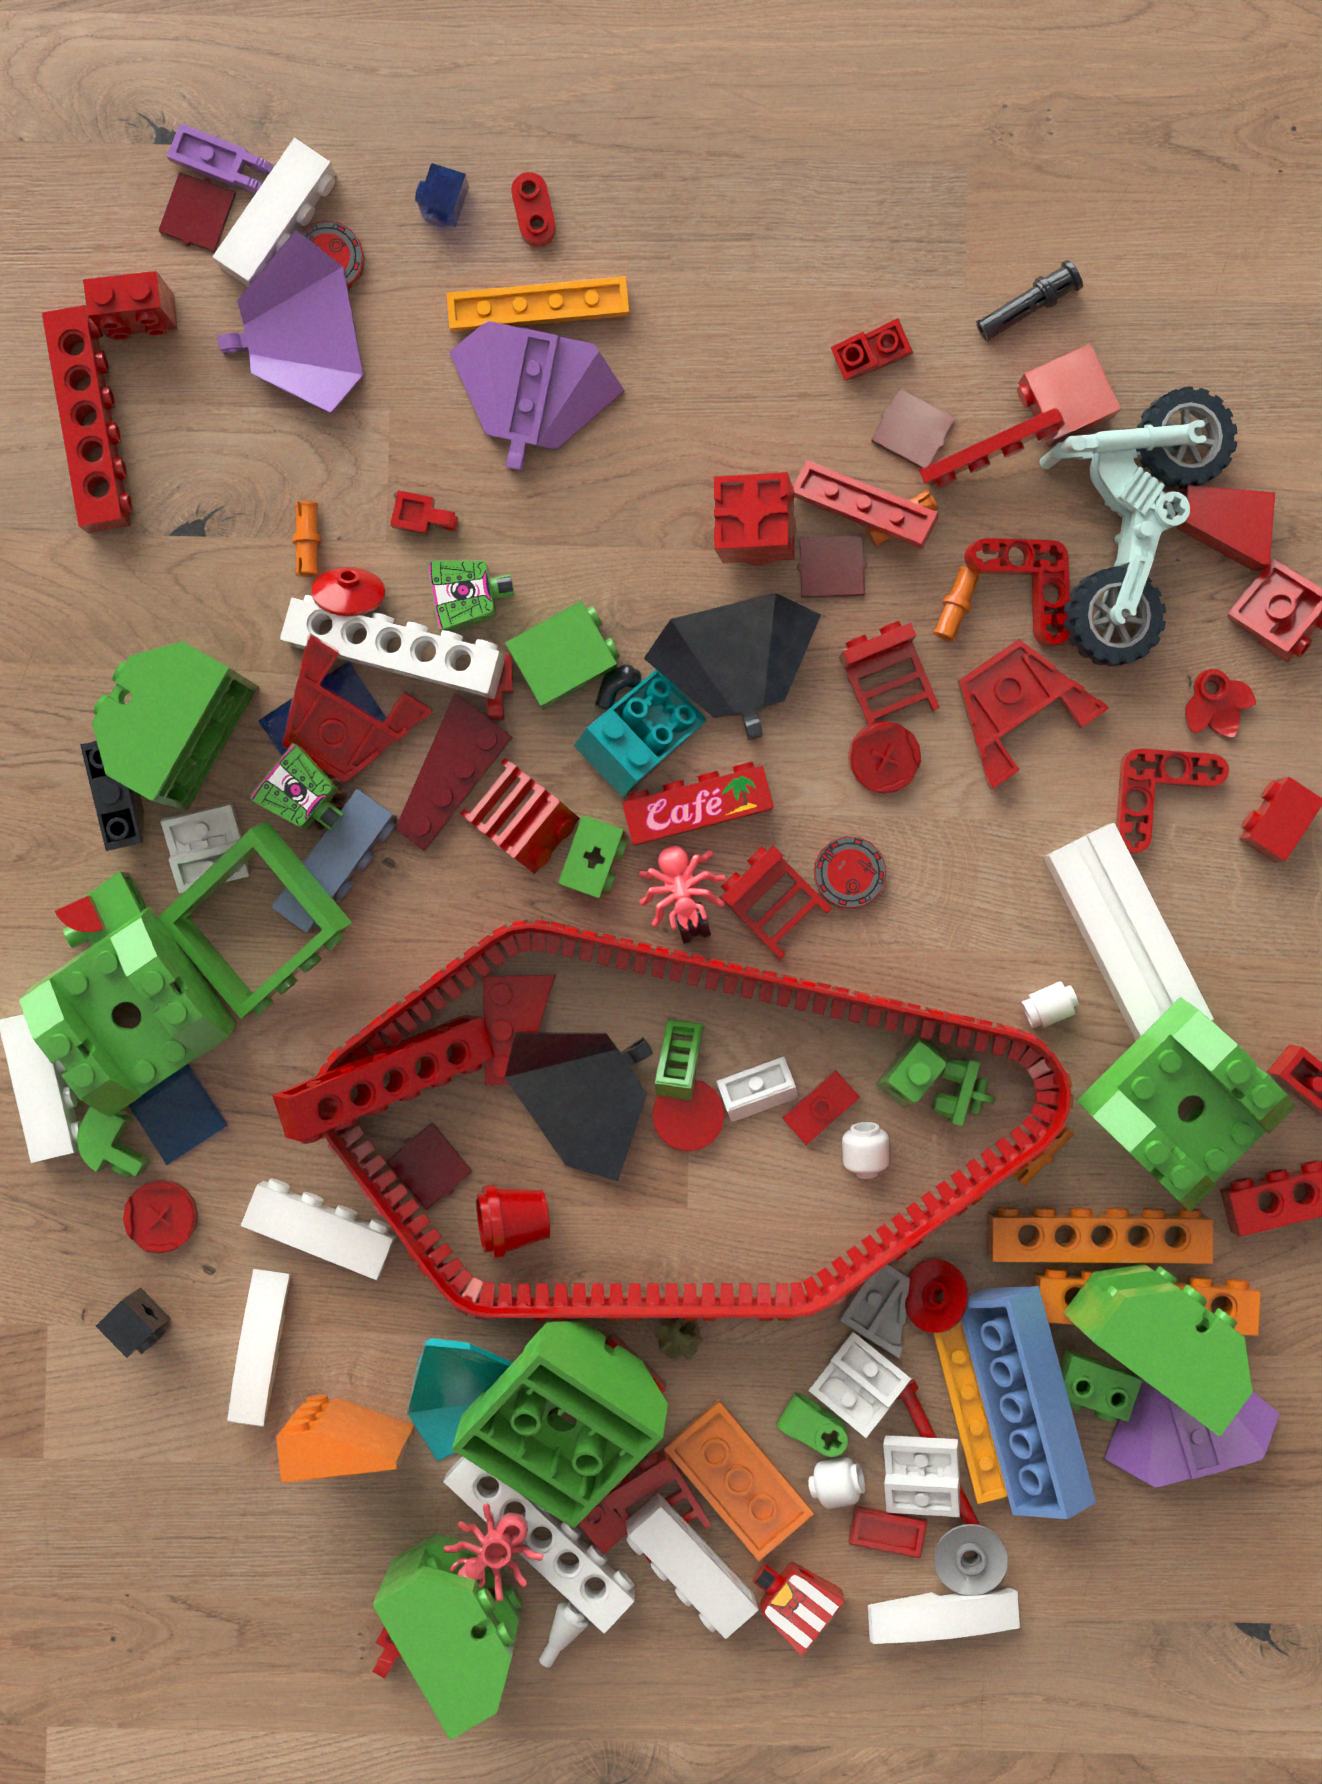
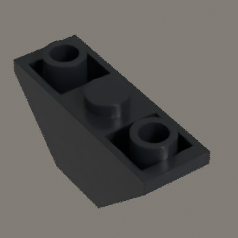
[80,741,144,851]

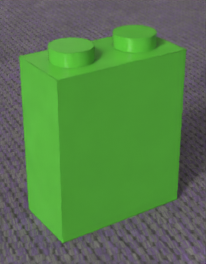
[505,600,620,710]

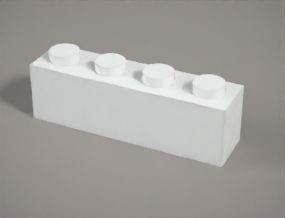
[213,138,336,287]
[0,1014,81,1163]
[241,1178,397,1280]
[626,1493,759,1639]

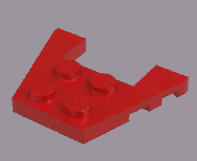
[282,633,432,783]
[957,639,1109,789]

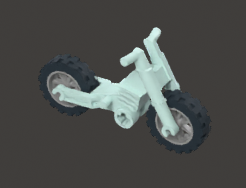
[1040,386,1238,667]

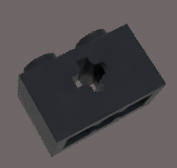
[96,1287,171,1358]

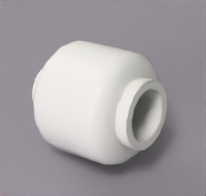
[842,1122,890,1179]
[808,1456,865,1509]

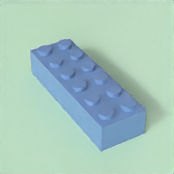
[961,1286,1096,1519]

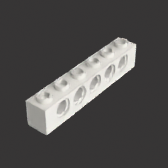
[280,595,506,699]
[443,1456,635,1634]

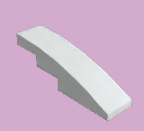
[227,1269,291,1427]
[868,1588,1020,1644]

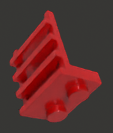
[839,621,940,725]
[460,758,580,874]
[719,845,832,959]
[603,1448,711,1563]

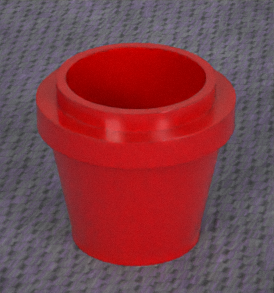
[476,1184,550,1259]

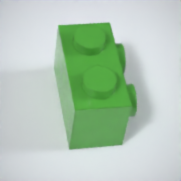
[1060,1349,1142,1423]

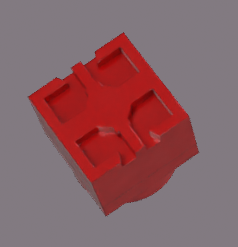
[714,472,796,565]

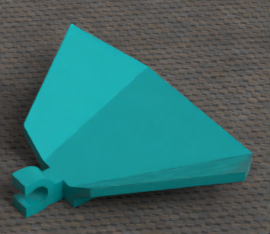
[407,1338,513,1461]

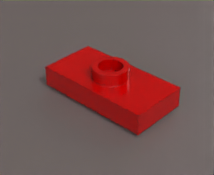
[782,1070,860,1145]
[578,1499,628,1555]

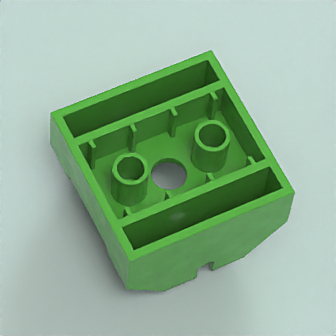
[92,641,258,811]
[19,906,237,1118]
[1077,997,1296,1212]
[1063,1264,1253,1437]
[452,1320,668,1528]
[372,1534,523,1740]

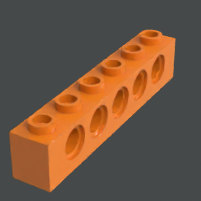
[987,1207,1213,1264]
[1033,1267,1261,1336]

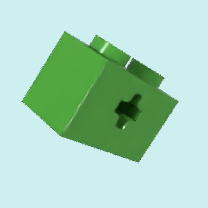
[558,815,628,899]

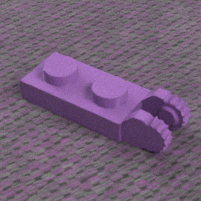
[167,124,274,194]

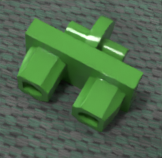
[931,1058,995,1126]

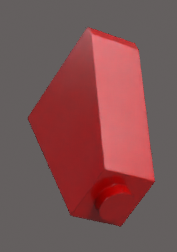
[1173,485,1275,571]

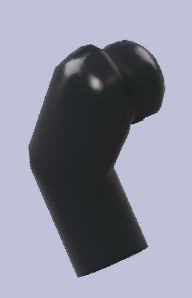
[595,664,642,710]

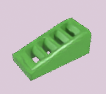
[655,1019,703,1100]

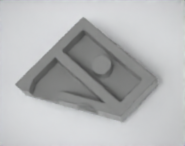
[838,1264,910,1358]

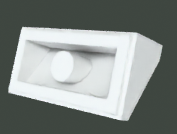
[716,1056,799,1122]

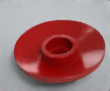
[312,567,385,616]
[905,1259,969,1333]

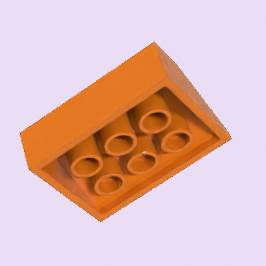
[276,1394,415,1483]

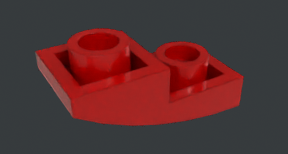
[830,318,913,381]

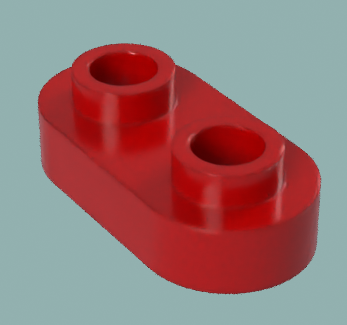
[511,172,556,247]

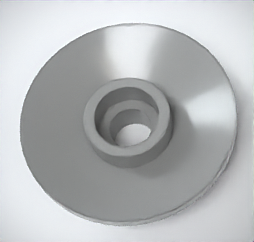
[934,1524,1008,1596]

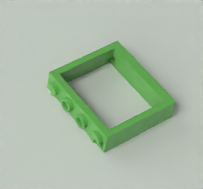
[158,822,352,1019]

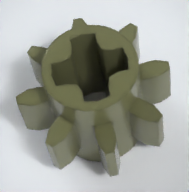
[655,1318,703,1361]

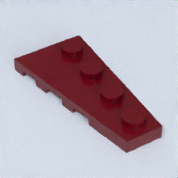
[395,693,513,851]

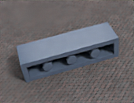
[272,789,397,933]

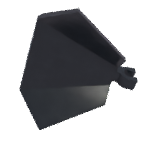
[644,593,821,740]
[505,1032,653,1181]

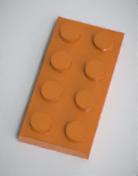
[664,1399,814,1562]

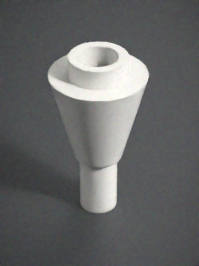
[539,1602,590,1668]

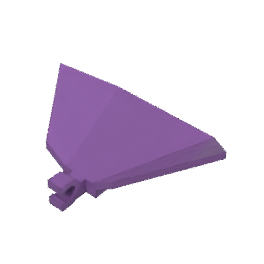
[217,230,364,414]
[450,321,625,471]
[1103,1374,1280,1488]

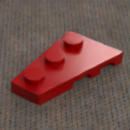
[483,975,556,1085]

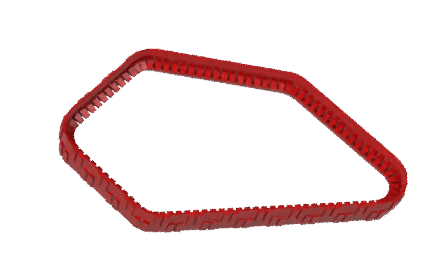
[317,919,1074,1321]

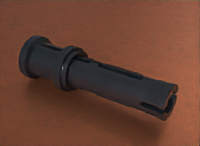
[976,260,1083,342]

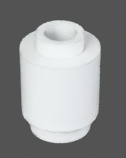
[1021,981,1079,1028]

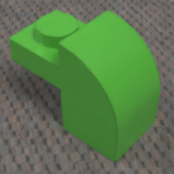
[77,1106,151,1177]

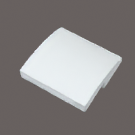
[160,802,250,893]
[808,1332,911,1439]
[883,1435,960,1517]

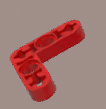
[964,538,1070,647]
[1116,748,1229,854]

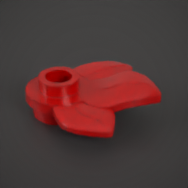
[1185,669,1256,738]

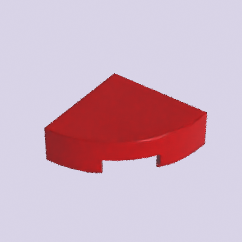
[54,896,106,932]

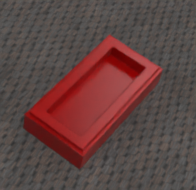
[848,1505,928,1559]

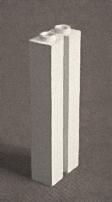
[1043,823,1214,1041]

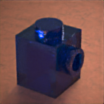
[415,163,469,227]

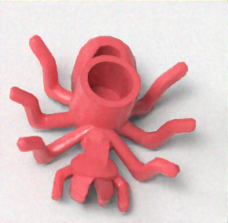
[638,845,726,931]
[444,1503,543,1602]

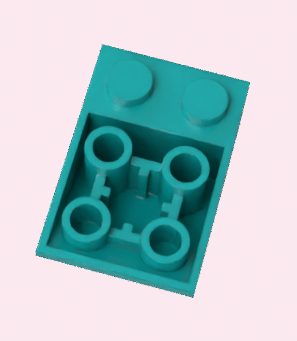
[573,670,707,798]

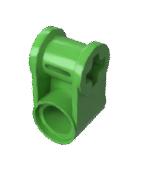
[776,1392,848,1457]

